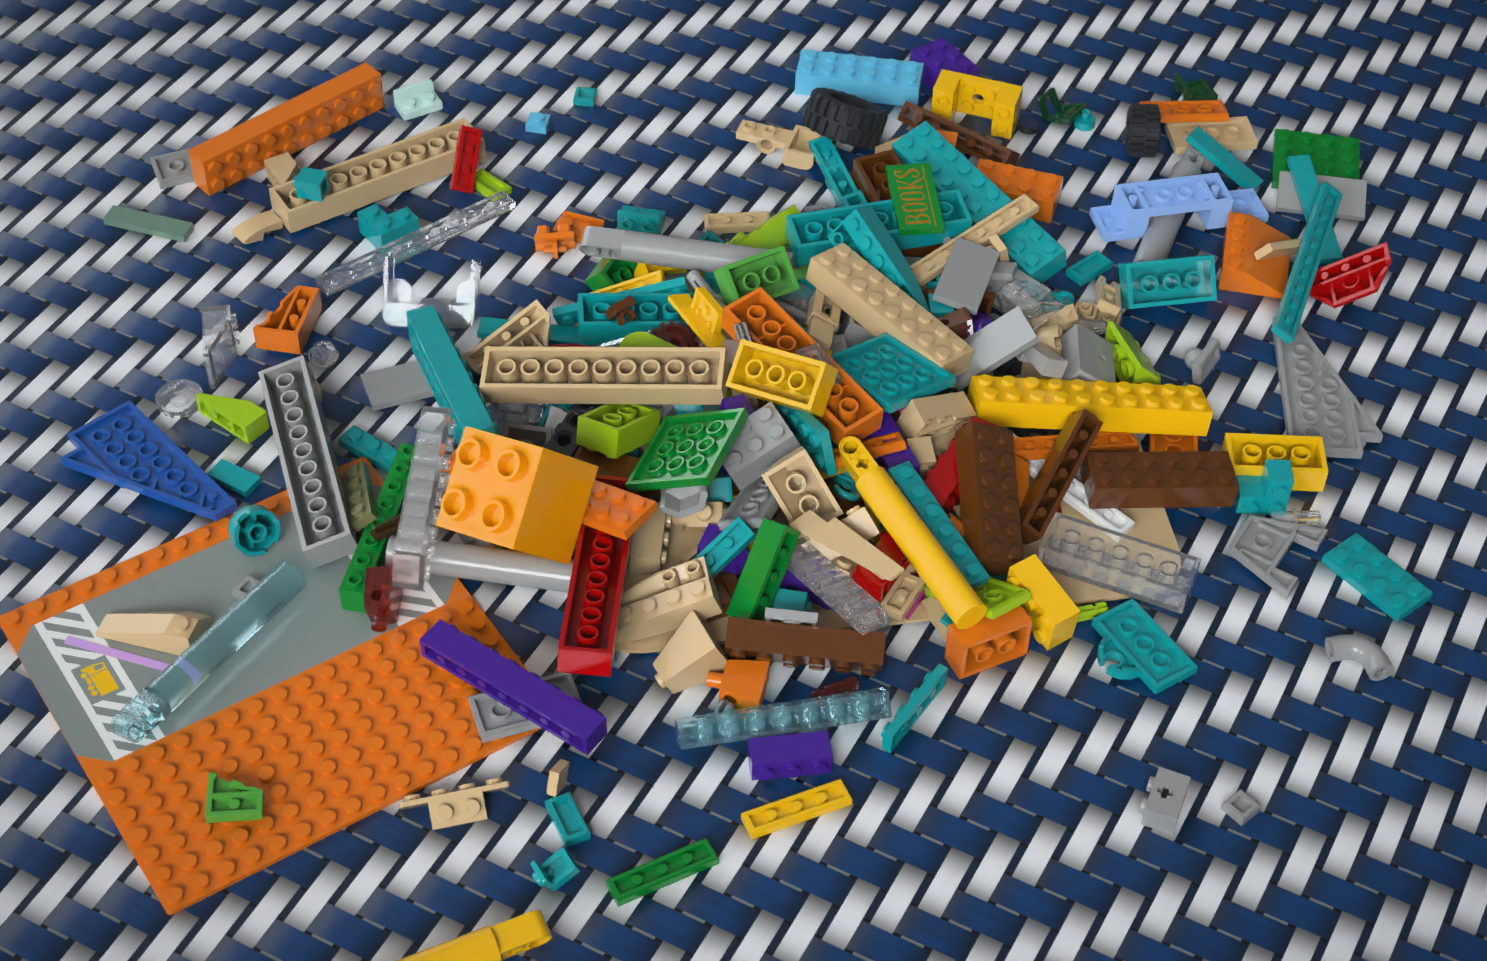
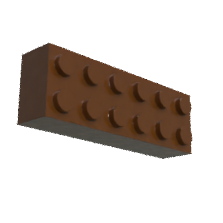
[852,149,943,257]
[955,421,1024,575]
[1080,451,1239,509]
[725,617,886,677]

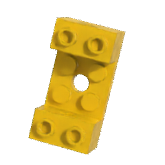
[931,69,1023,140]

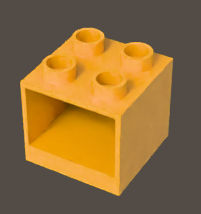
[436,426,599,565]

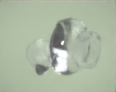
[308,340,339,368]

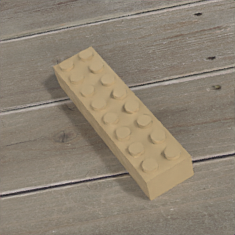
[806,243,975,376]

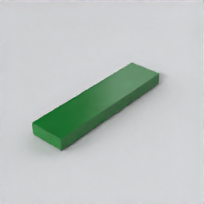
[606,838,719,907]

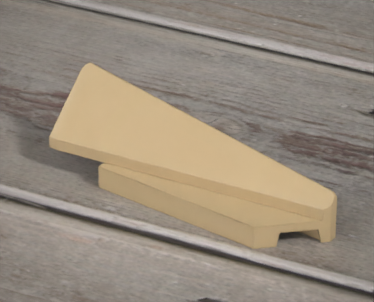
[790,510,904,581]

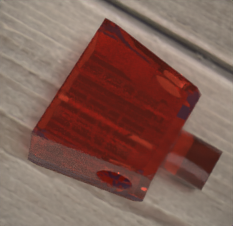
[364,566,403,632]

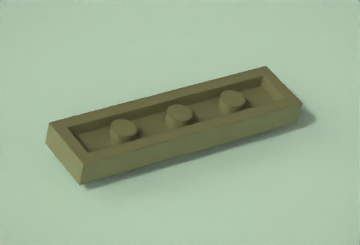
[343,460,377,532]

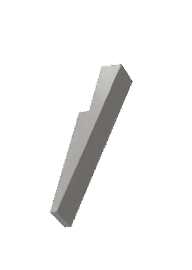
[986,313,1069,379]

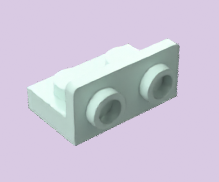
[393,79,443,121]

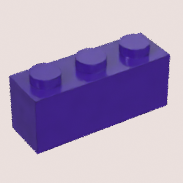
[747,730,833,781]

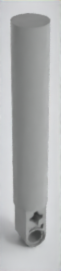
[1133,144,1205,262]
[579,226,795,273]
[385,534,628,593]

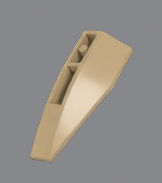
[616,556,723,644]

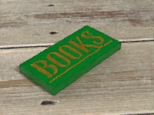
[885,163,945,236]

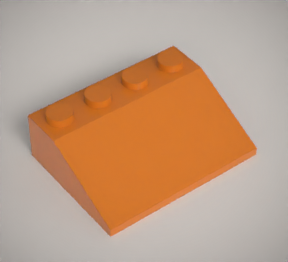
[1218,212,1291,299]

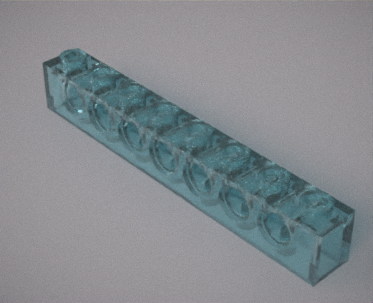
[674,687,892,750]

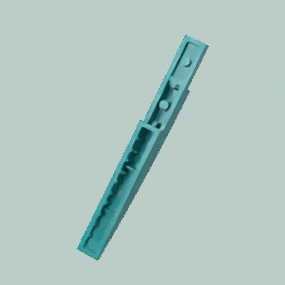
[808,136,868,207]

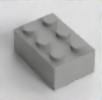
[723,402,800,491]

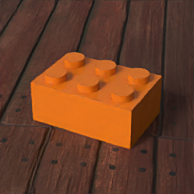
[944,605,1033,680]

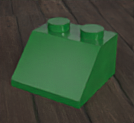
[584,258,637,291]

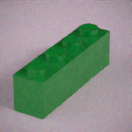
[726,518,801,621]

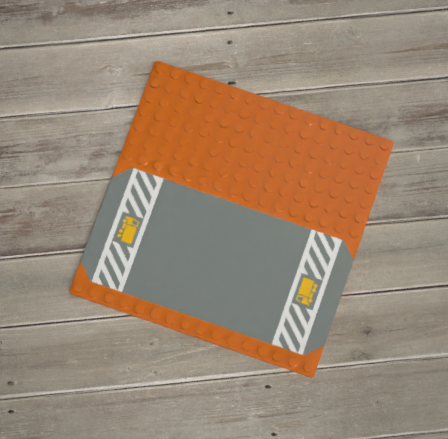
[0,457,542,915]

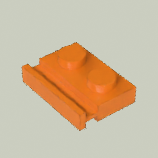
[552,211,605,243]

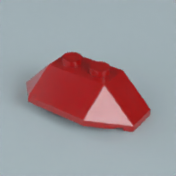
[1309,242,1392,308]

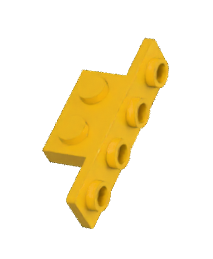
[667,287,727,347]

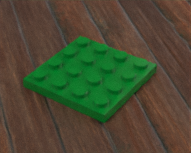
[1271,129,1360,189]
[625,408,749,492]

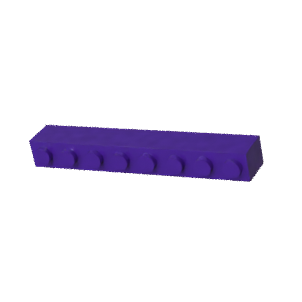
[419,619,607,755]

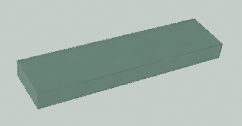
[103,205,194,242]

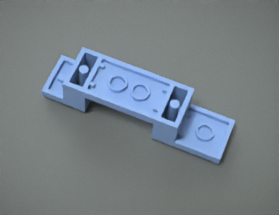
[1089,173,1269,242]

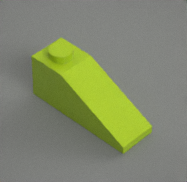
[195,393,269,444]

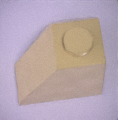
[653,610,729,694]

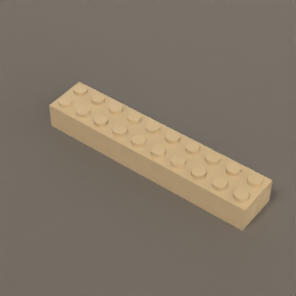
[269,117,486,233]
[479,346,729,405]

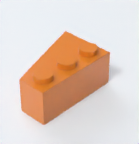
[253,285,322,355]

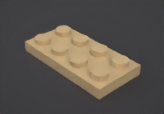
[1165,116,1258,154]

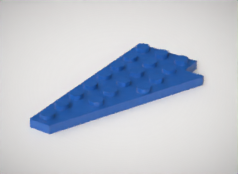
[60,400,238,521]

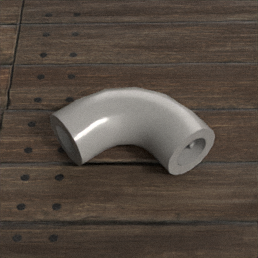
[1324,634,1394,681]

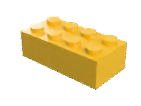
[725,339,838,417]
[1221,433,1328,492]

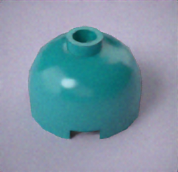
[228,505,281,557]

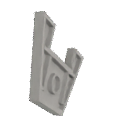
[1228,515,1328,600]

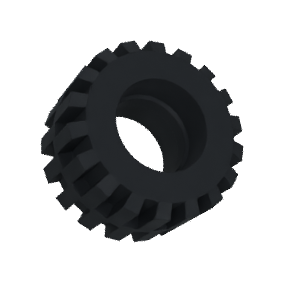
[1125,104,1161,158]

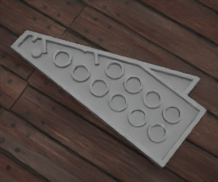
[1272,317,1383,459]

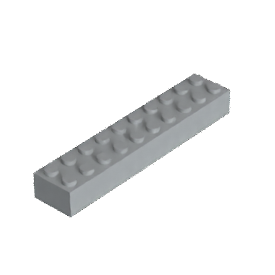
[258,355,358,569]

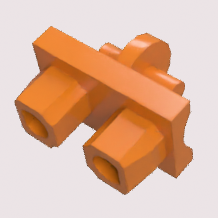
[534,223,575,259]

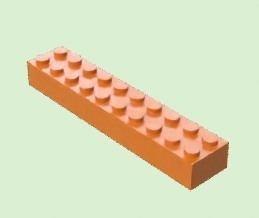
[188,62,385,196]

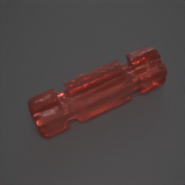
[810,676,860,707]

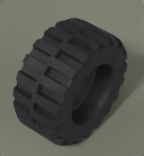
[803,87,888,149]

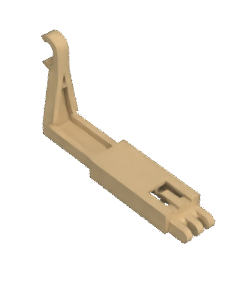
[805,288,841,353]

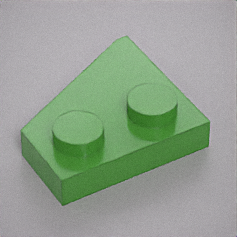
[205,773,265,823]

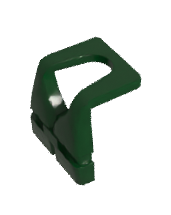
[1173,72,1218,101]
[1037,88,1088,124]

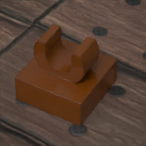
[604,295,636,326]

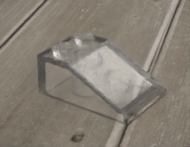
[202,304,241,389]

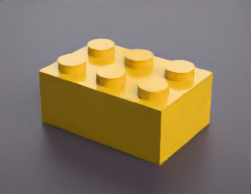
[1006,554,1081,651]

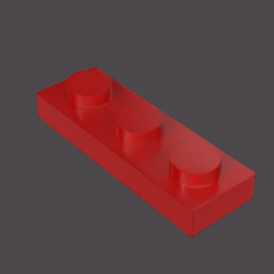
[450,125,483,194]

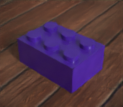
[910,37,980,91]

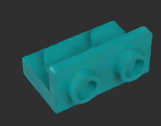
[617,205,666,235]

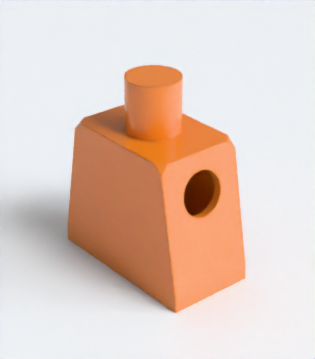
[706,659,770,717]

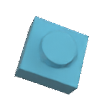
[525,112,551,134]

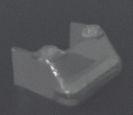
[383,256,480,329]

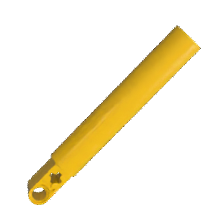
[839,436,987,630]
[396,910,552,961]

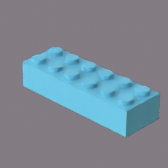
[795,49,924,106]

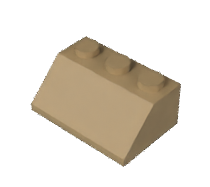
[761,446,844,540]

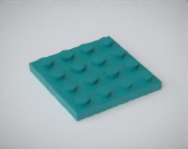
[830,332,956,414]

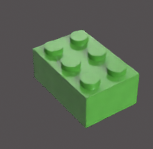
[713,245,800,306]

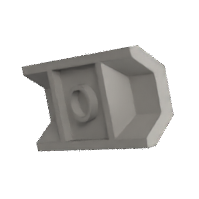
[660,485,708,518]

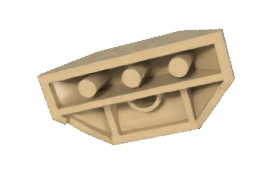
[463,299,551,375]

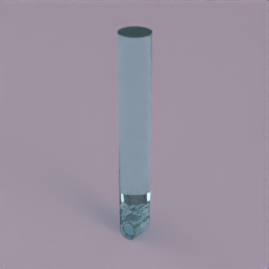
[111,562,305,743]

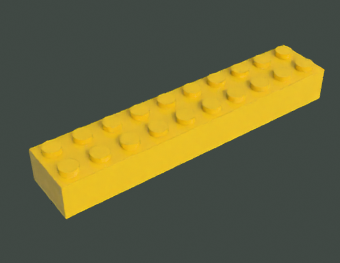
[967,374,1213,436]

